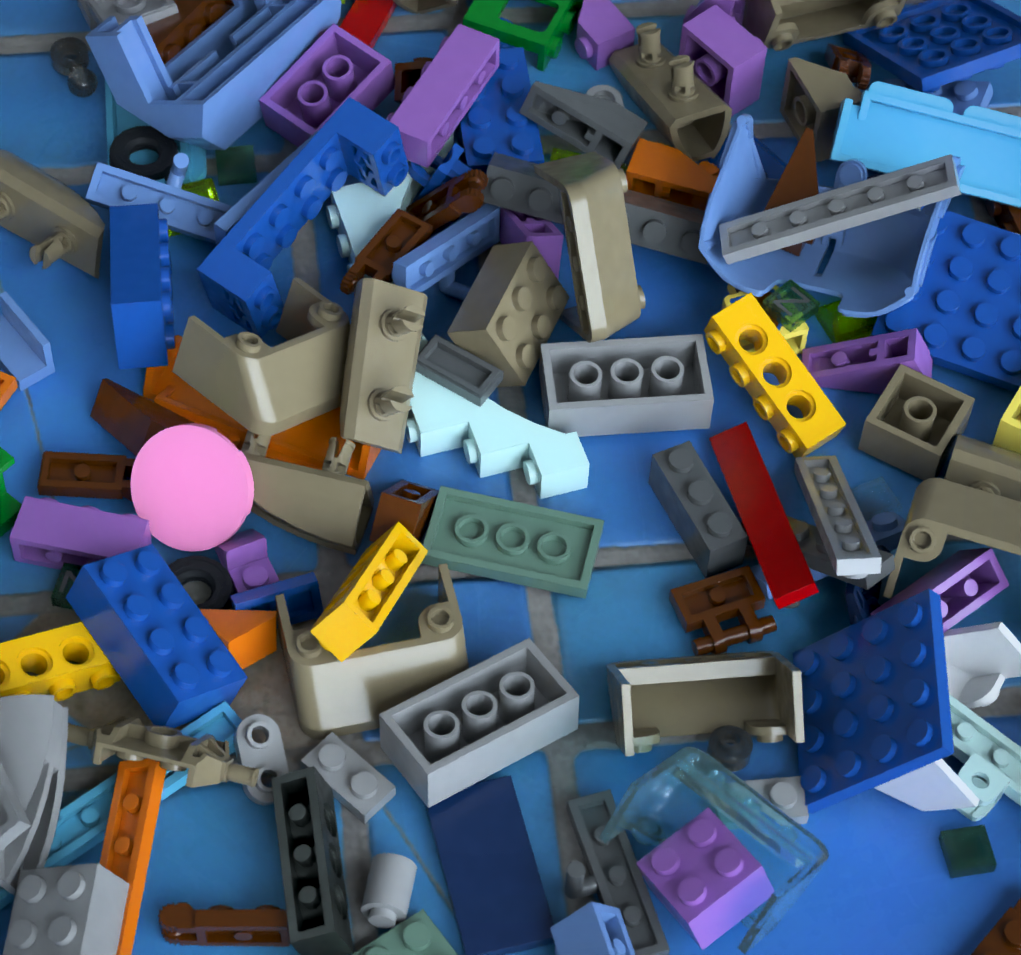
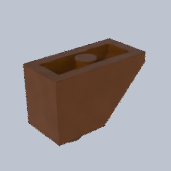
[369,480,439,543]

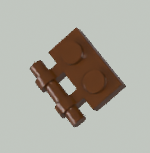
[669,565,777,656]

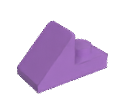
[214,528,279,594]

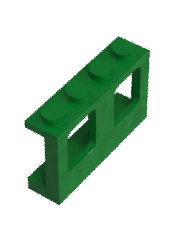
[463,0,584,72]

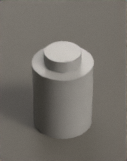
[361,853,417,929]

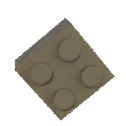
[858,364,975,481]

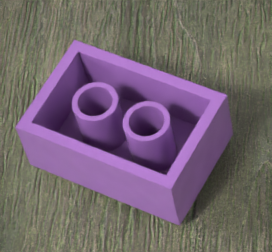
[259,23,395,147]

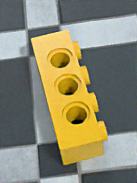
[703,292,846,457]
[310,521,428,663]
[0,622,121,701]

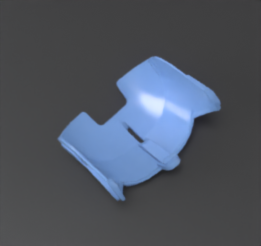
[698,113,965,318]

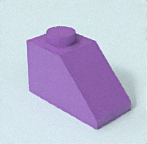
[575,0,635,71]

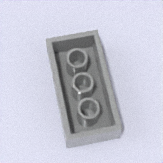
[539,334,714,437]
[379,638,579,808]
[3,863,129,955]

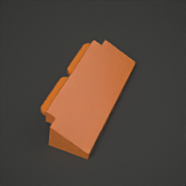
[143,335,381,480]

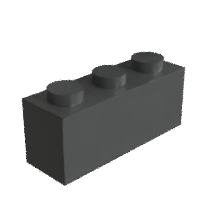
[648,441,748,578]

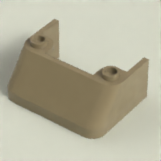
[742,0,907,51]
[534,151,646,343]
[172,277,350,436]
[883,478,1021,599]
[275,563,469,739]
[606,651,805,756]

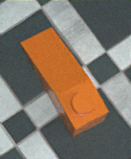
[626,138,717,211]

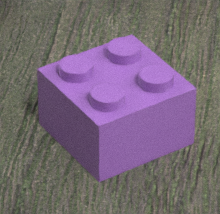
[679,4,767,117]
[636,807,775,950]

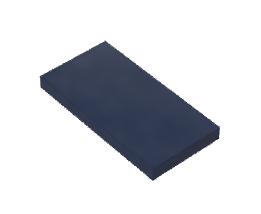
[424,775,555,955]

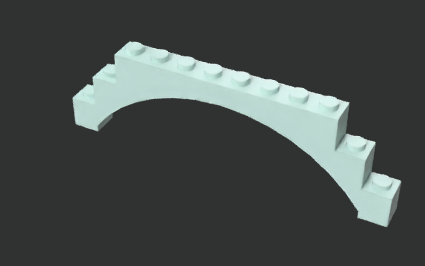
[326,132,590,499]

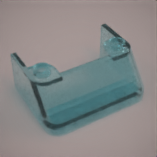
[599,747,829,954]

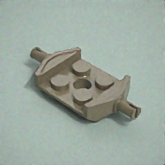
[67,716,259,788]

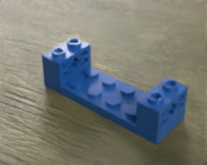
[196,97,409,338]

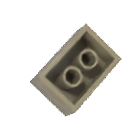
[447,241,570,388]

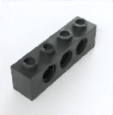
[271,766,354,955]

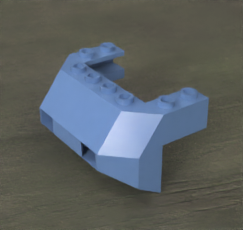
[85,0,341,150]

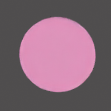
[130,423,254,552]

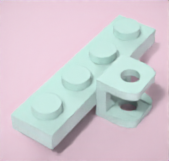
[949,694,1021,822]

